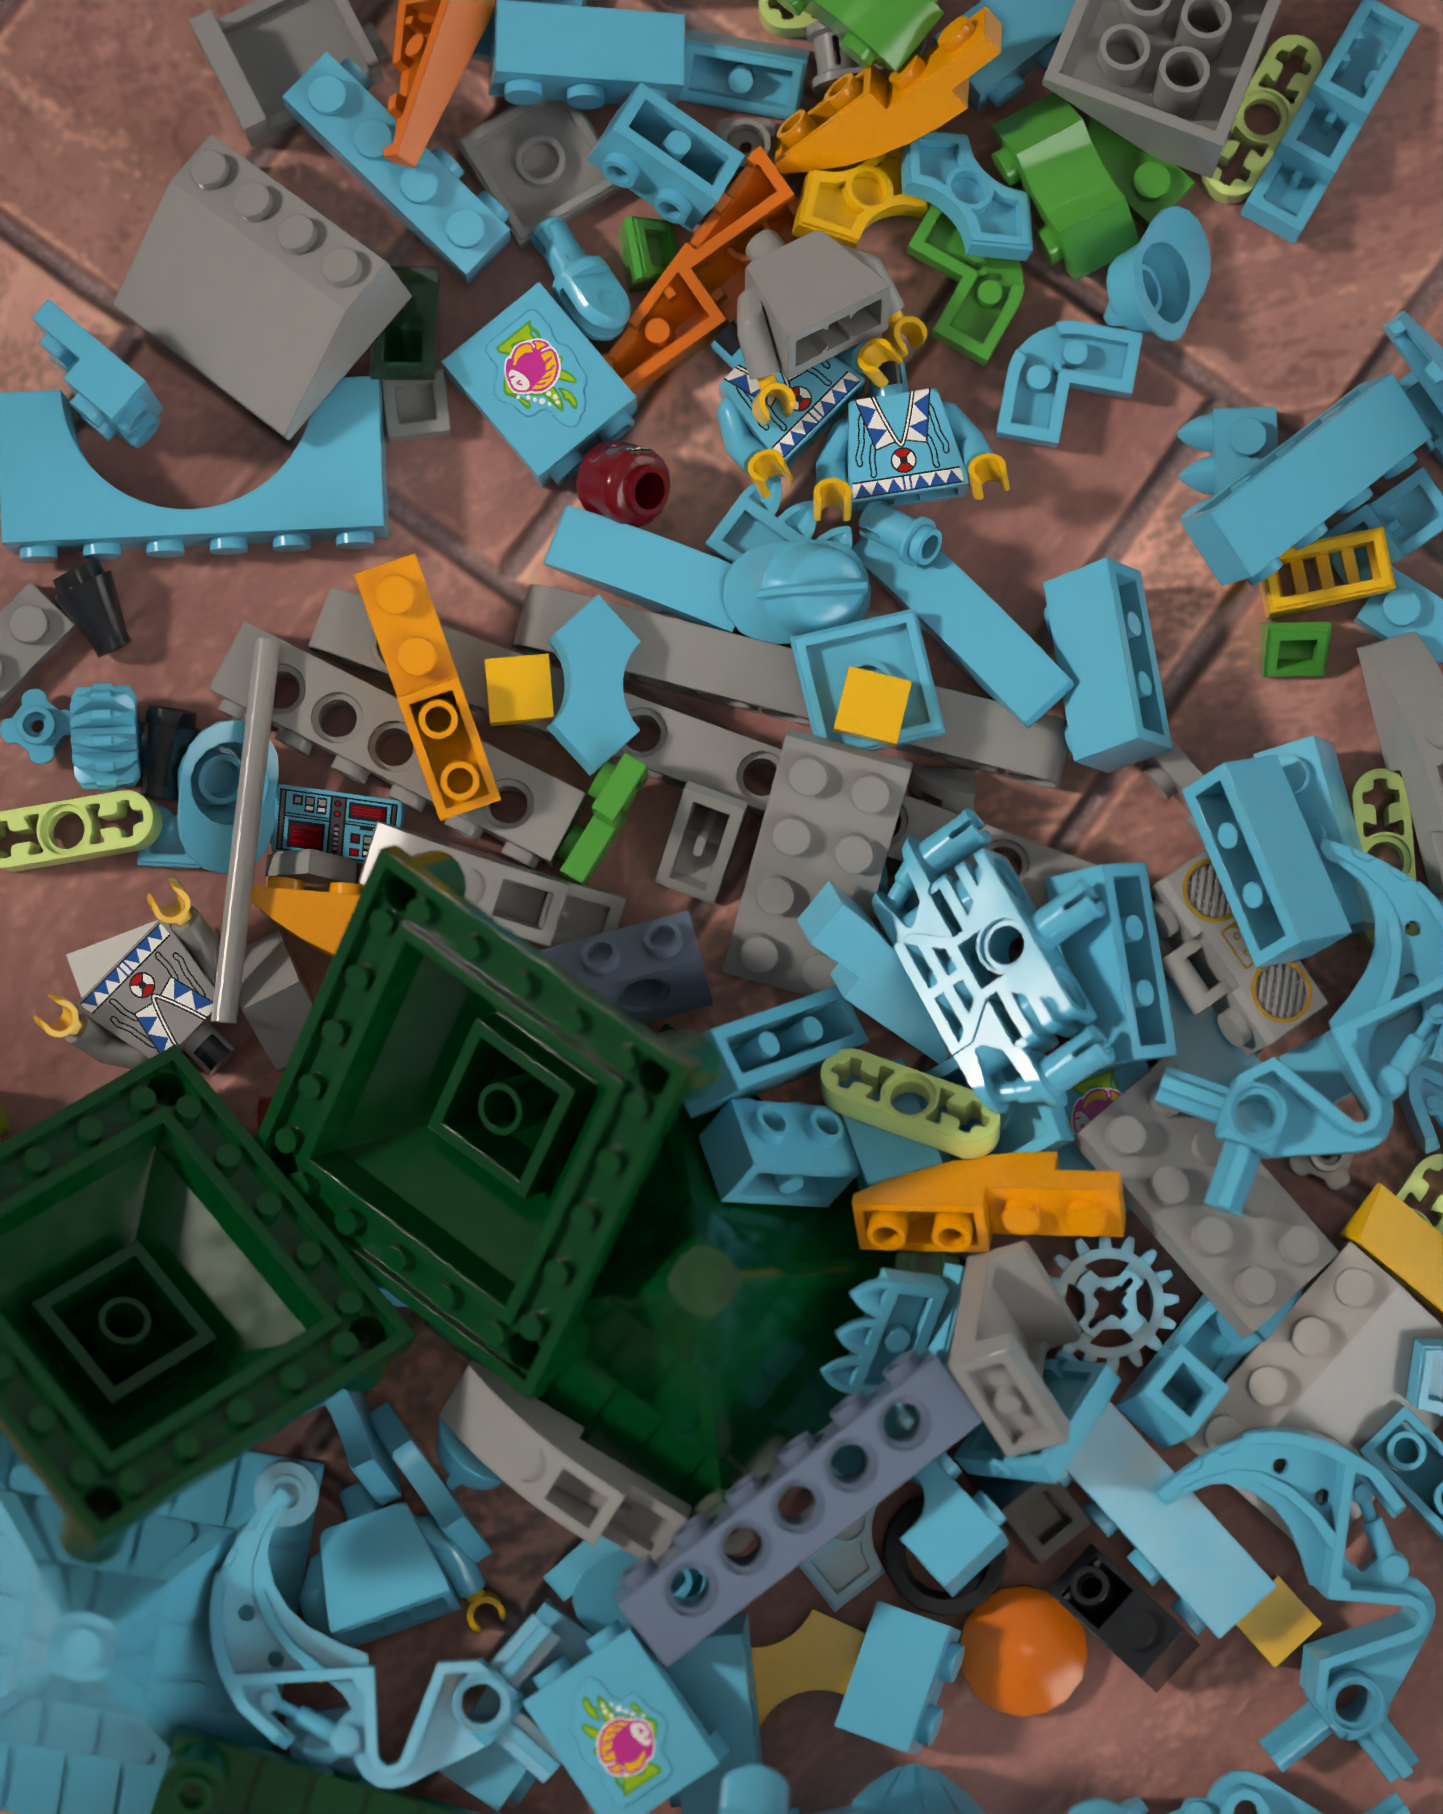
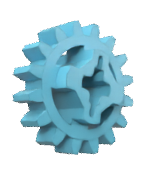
[1050,1236,1179,1373]

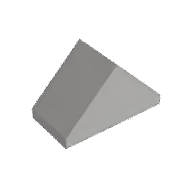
[654,780,748,904]
[239,930,314,1072]

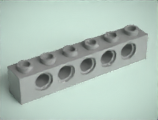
[209,621,588,869]

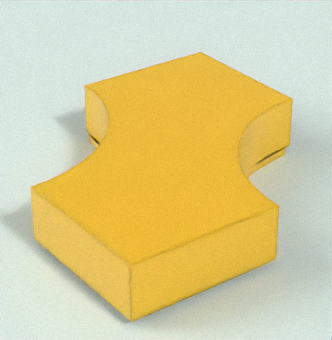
[791,148,929,248]
[751,1607,866,1727]

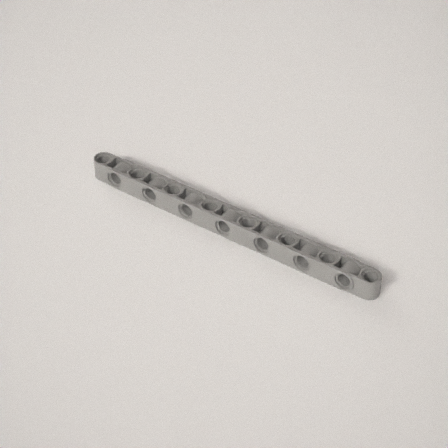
[307,588,1198,973]

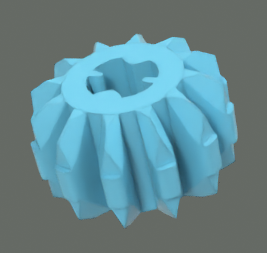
[70,682,141,792]

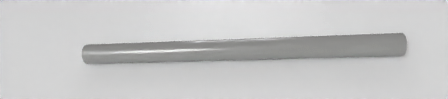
[211,638,281,1024]

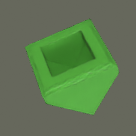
[617,216,678,293]
[1260,621,1332,677]

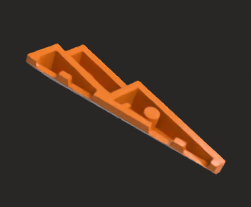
[383,0,497,168]
[602,145,800,394]

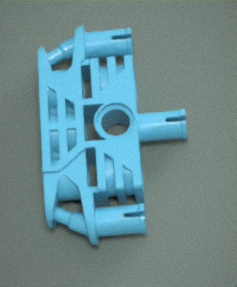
[871,808,1115,1114]

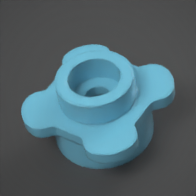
[0,689,71,765]

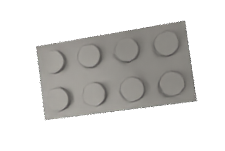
[722,728,913,996]
[1072,1057,1339,1339]

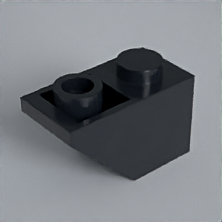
[953,1459,1092,1564]
[1047,1543,1200,1693]

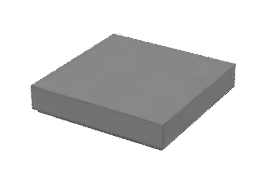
[455,99,625,250]

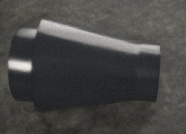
[53,559,132,658]
[138,705,202,800]

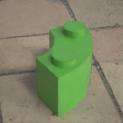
[777,0,945,72]
[991,92,1140,281]

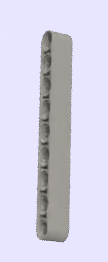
[512,584,1069,788]

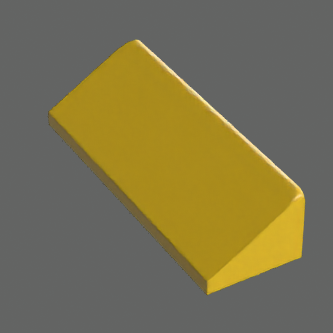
[1339,1183,1443,1319]

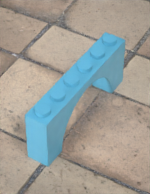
[0,376,389,563]

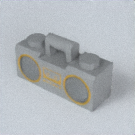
[1150,849,1329,1056]

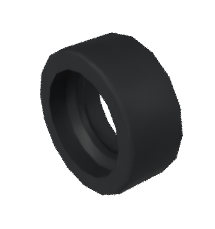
[882,1492,1007,1616]

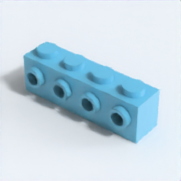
[282,51,511,286]
[1180,373,1432,586]
[1059,1401,1277,1639]

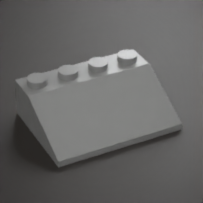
[1042,0,1283,179]
[113,134,412,441]
[1182,1240,1443,1540]

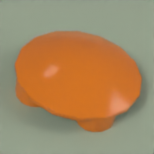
[958,1584,1088,1717]

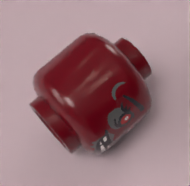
[576,440,671,528]

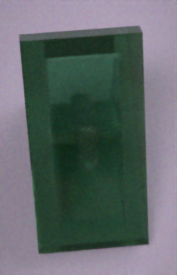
[370,266,441,380]

